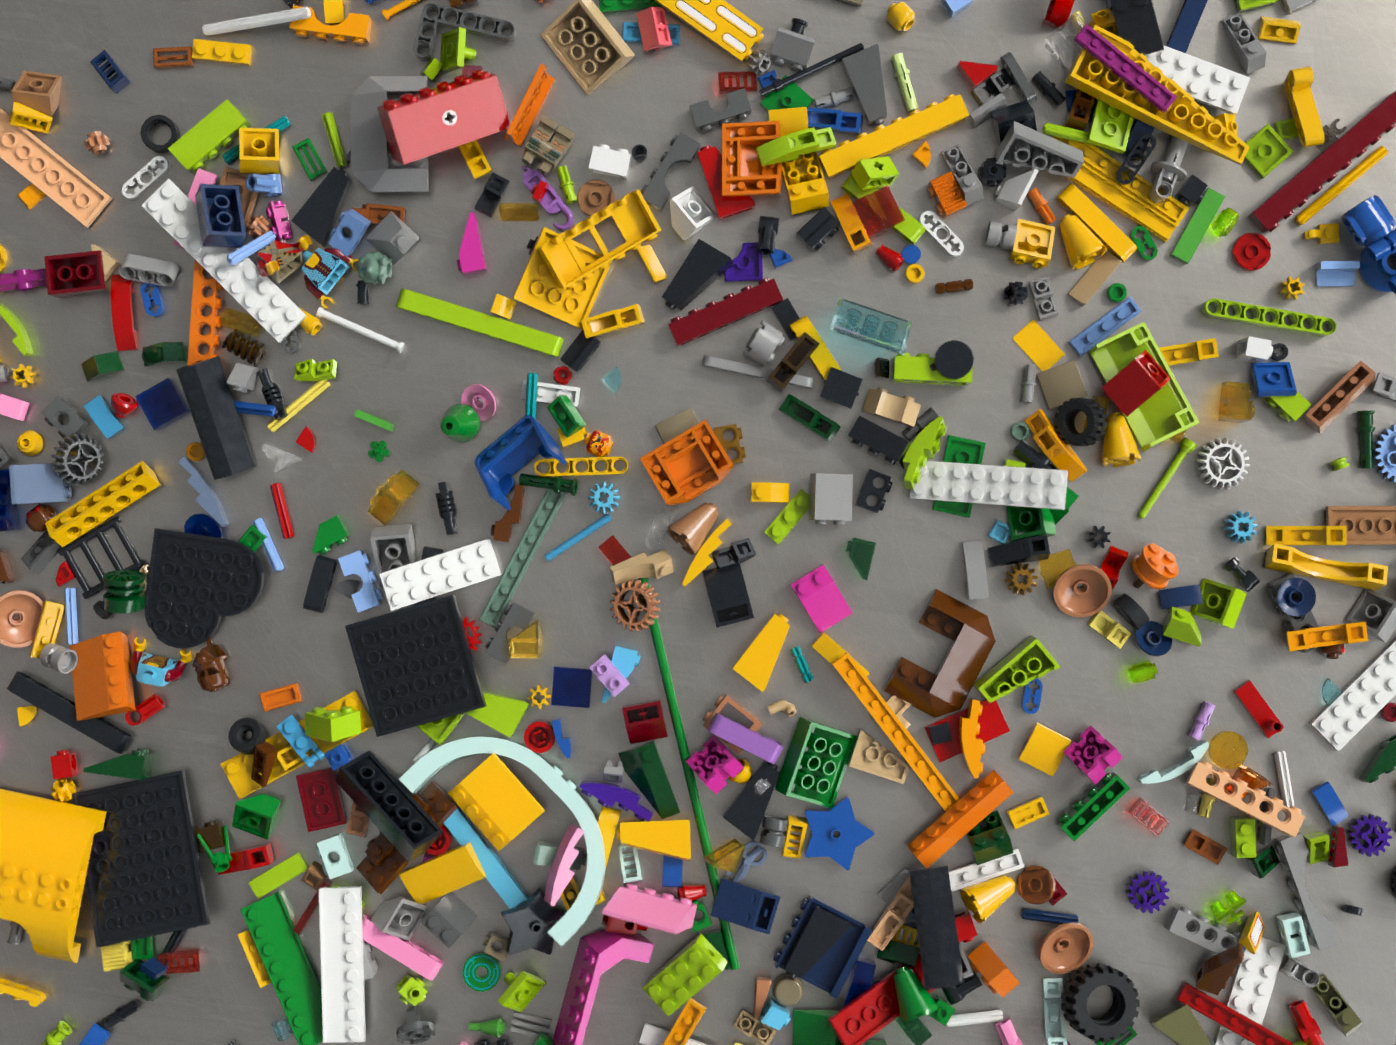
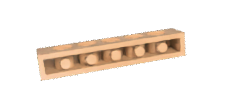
[1185,761,1306,837]

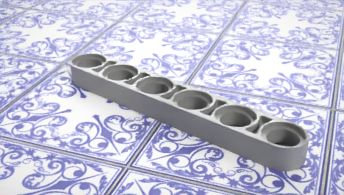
[702,355,814,389]

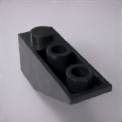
[988,535,1050,567]

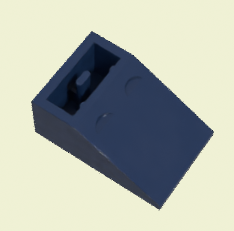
[710,878,780,934]

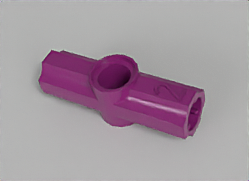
[0,269,47,292]

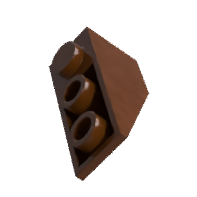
[1196,943,1244,996]

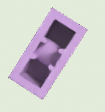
[589,654,630,697]

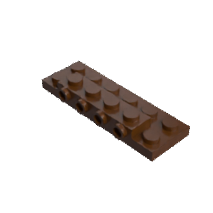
[356,781,457,894]

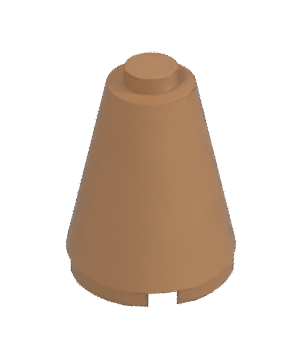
[667,503,719,555]

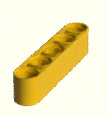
[1057,183,1137,263]
[789,315,842,381]
[534,457,629,477]

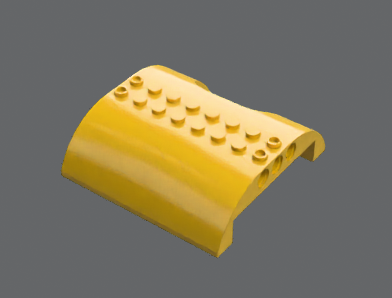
[0,789,107,963]

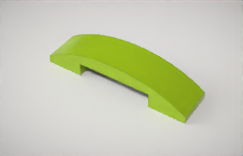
[0,303,33,357]

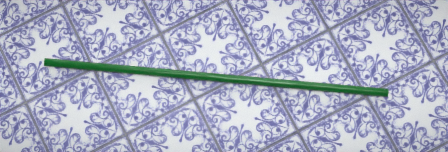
[638,577,740,970]

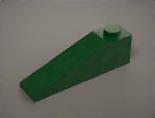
[618,740,680,819]

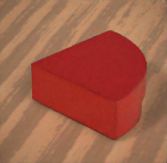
[296,426,315,453]
[56,561,76,587]

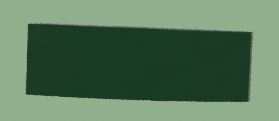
[779,394,841,443]

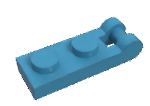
[276,714,325,769]

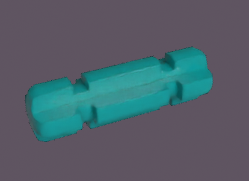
[790,646,813,683]

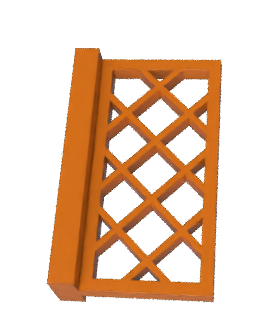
[504,64,555,148]

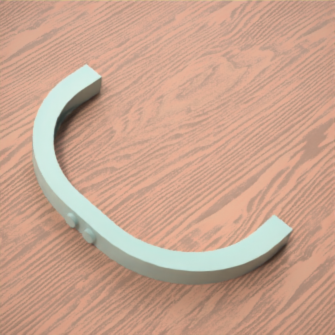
[399,737,606,946]

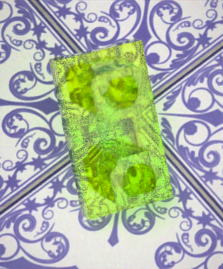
[1210,890,1247,925]

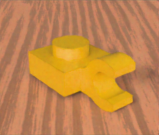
[1304,223,1340,244]

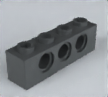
[1267,573,1319,653]

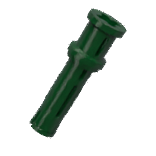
[1357,410,1375,468]
[519,473,578,496]

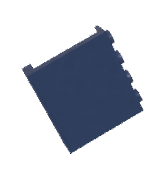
[773,895,872,999]

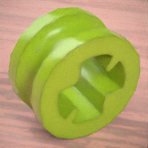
[1330,456,1350,471]

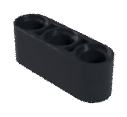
[303,555,337,613]

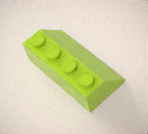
[167,99,250,173]

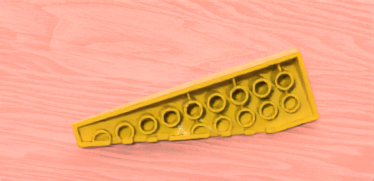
[1064,25,1249,165]

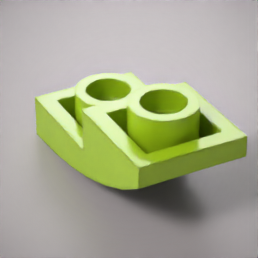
[294,359,337,381]

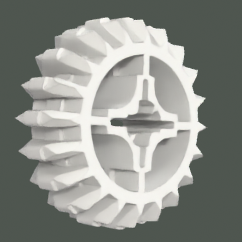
[1196,438,1250,489]

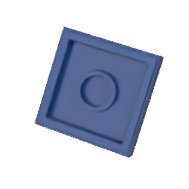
[1250,362,1297,397]

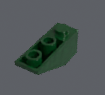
[1359,734,1396,783]

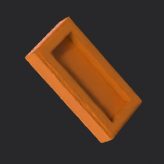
[259,683,302,712]

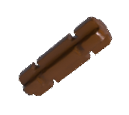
[935,279,973,294]

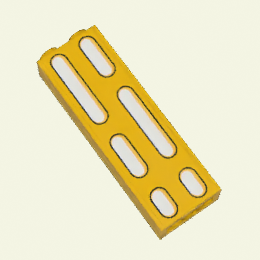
[654,0,764,62]

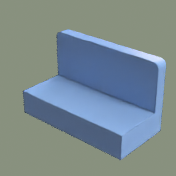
[1315,261,1360,287]

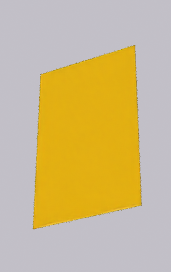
[1012,319,1065,371]

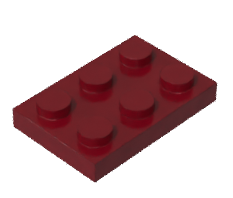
[296,767,347,832]

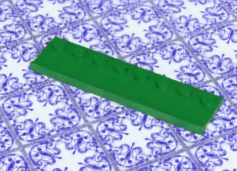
[240,892,323,1045]

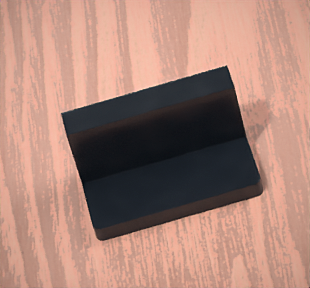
[561,330,601,373]

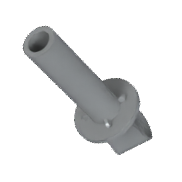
[1149,136,1188,203]

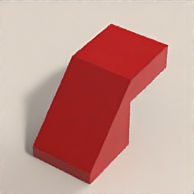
[1099,545,1128,590]

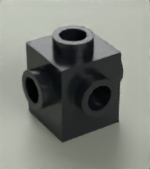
[978,158,1006,187]

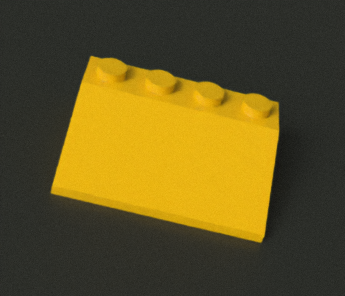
[448,753,545,851]

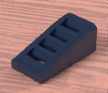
[90,50,130,93]

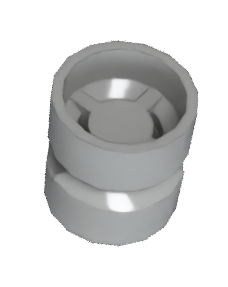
[985,220,1017,250]
[40,643,78,674]

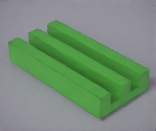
[354,410,394,432]

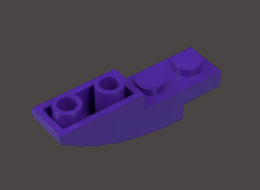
[579,781,653,822]

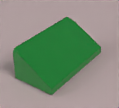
[547,395,586,437]

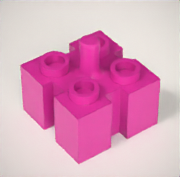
[1063,725,1123,784]
[686,735,744,794]

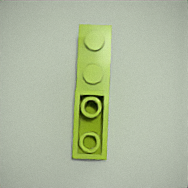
[756,127,837,166]
[903,416,947,490]

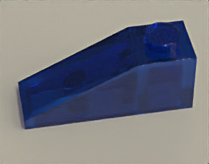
[0,469,18,532]
[842,957,876,1008]

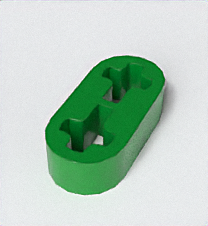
[1130,226,1158,261]

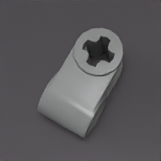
[1279,956,1320,987]

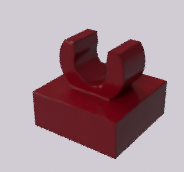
[1048,878,1067,906]

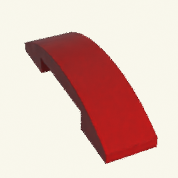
[111,274,138,351]

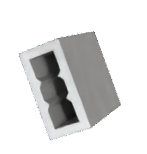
[809,473,853,525]

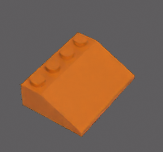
[70,631,136,721]

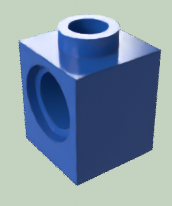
[324,742,354,771]

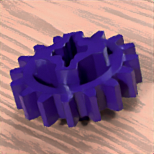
[1348,814,1392,857]
[1126,871,1170,914]

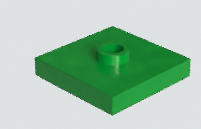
[760,75,814,111]

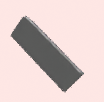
[21,530,62,574]

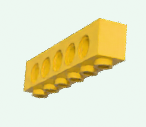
[45,461,160,547]

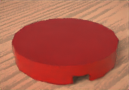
[1232,233,1271,271]

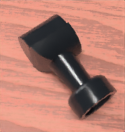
[1224,557,1260,592]

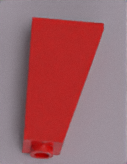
[697,145,756,221]

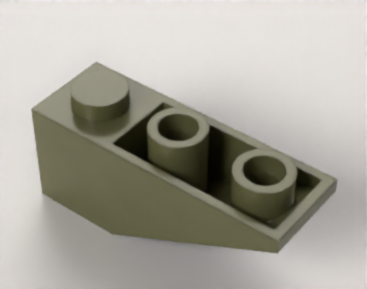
[1310,974,1362,1037]

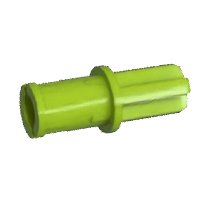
[556,166,577,205]

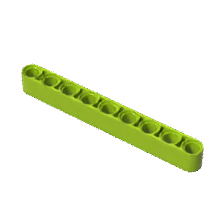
[396,288,564,357]

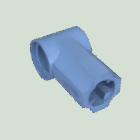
[245,174,282,196]

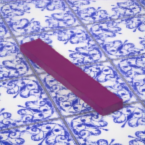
[1073,24,1177,113]

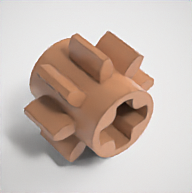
[84,131,110,155]
[246,215,270,239]

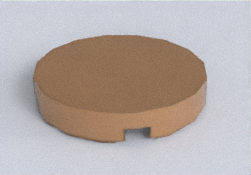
[577,179,615,216]

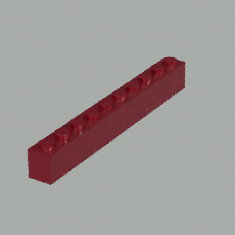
[1248,91,1396,233]

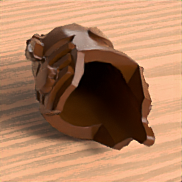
[192,639,230,692]

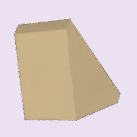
[91,244,121,283]

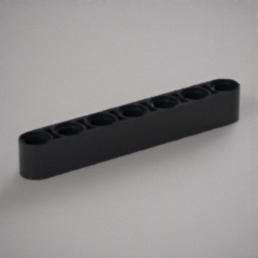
[7,671,132,754]

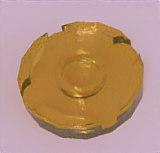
[1208,731,1248,769]

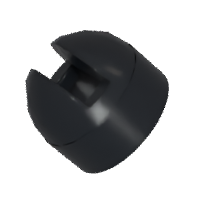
[632,145,647,162]

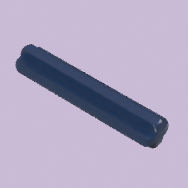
[1021,908,1078,924]

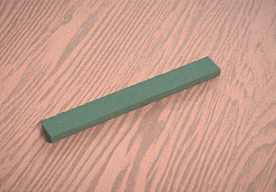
[479,489,567,628]

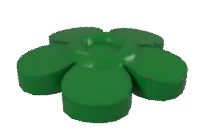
[368,441,390,462]

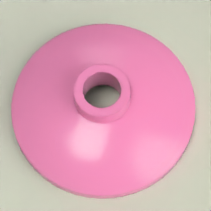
[462,384,496,421]

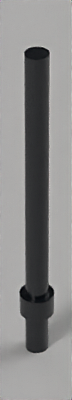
[759,43,864,97]

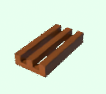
[153,46,194,69]

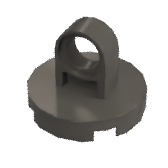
[396,1007,435,1044]

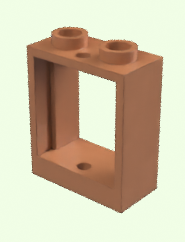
[702,694,763,754]

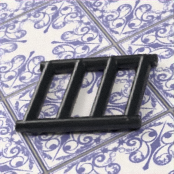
[58,516,146,599]

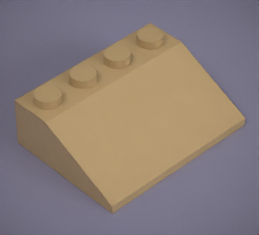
[541,0,635,95]

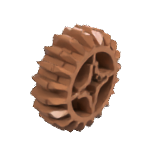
[610,580,661,632]

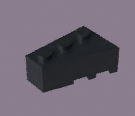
[848,415,911,469]

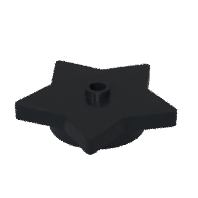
[501,888,567,955]

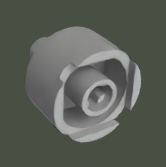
[743,321,785,365]

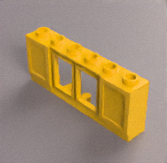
[537,189,661,290]

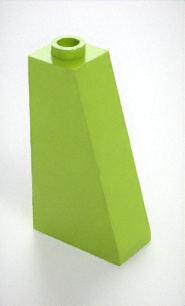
[465,691,530,738]

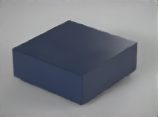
[139,957,168,980]

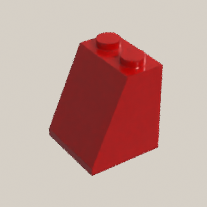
[1102,350,1171,417]

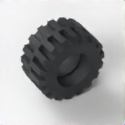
[1054,398,1108,446]

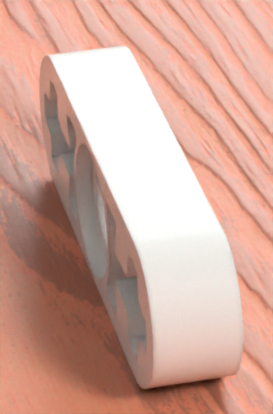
[122,156,170,200]
[919,211,964,257]

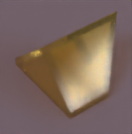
[509,620,543,658]

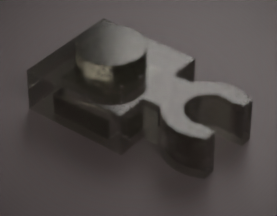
[1316,119,1347,153]

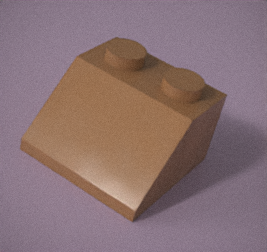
[11,71,62,116]

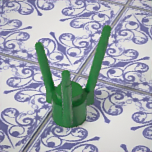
[197,825,232,873]

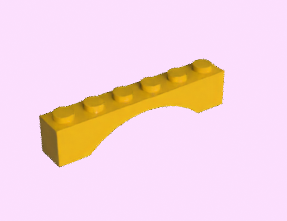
[1265,544,1388,591]

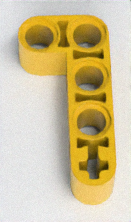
[1284,66,1325,148]

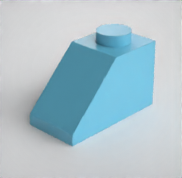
[760,997,791,1030]

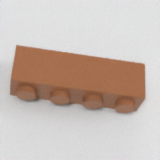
[1305,360,1375,434]

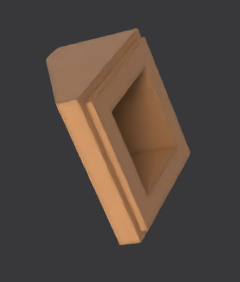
[301,861,327,891]

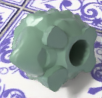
[357,251,393,285]

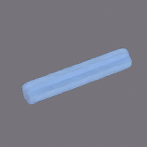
[227,231,276,265]
[252,518,284,572]
[64,588,78,645]

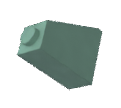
[533,839,587,870]

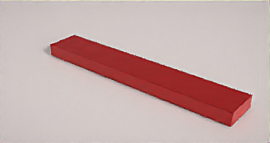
[1177,982,1292,1045]

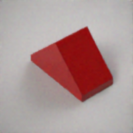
[957,61,998,89]

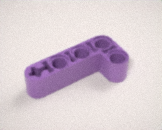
[708,713,783,764]

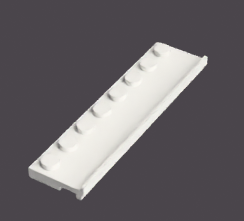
[319,886,366,1043]

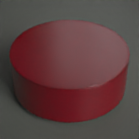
[1380,702,1396,722]

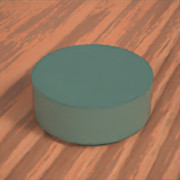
[1010,422,1030,441]

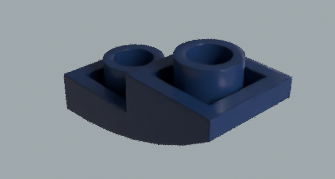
[1159,585,1203,610]

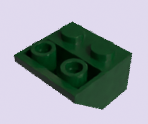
[966,810,1013,865]

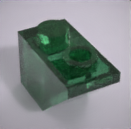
[142,342,185,367]

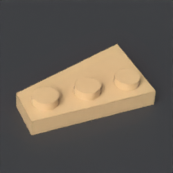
[848,729,910,784]

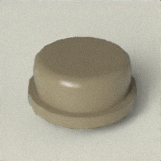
[772,974,804,1007]

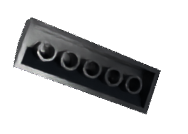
[176,356,256,480]
[335,751,443,862]
[909,865,964,990]

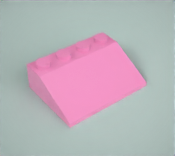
[602,883,697,934]

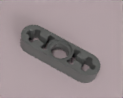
[1000,52,1037,104]

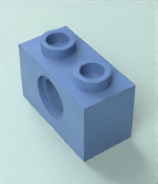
[328,209,371,257]

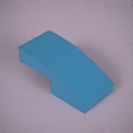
[84,394,123,439]

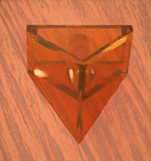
[1225,764,1272,799]

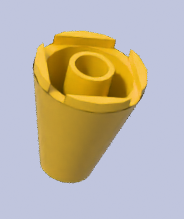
[1059,214,1107,269]
[1102,413,1141,467]
[960,875,1016,924]

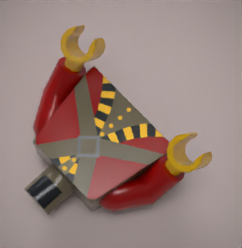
[255,235,312,284]

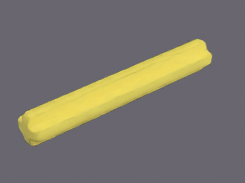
[267,380,330,432]

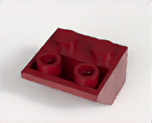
[622,699,668,744]

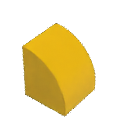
[490,294,517,321]

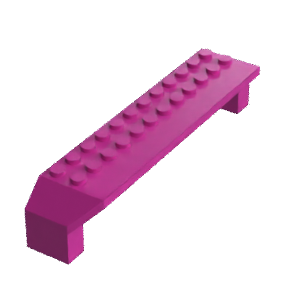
[553,929,654,1045]

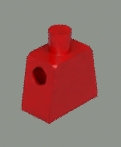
[602,915,648,936]

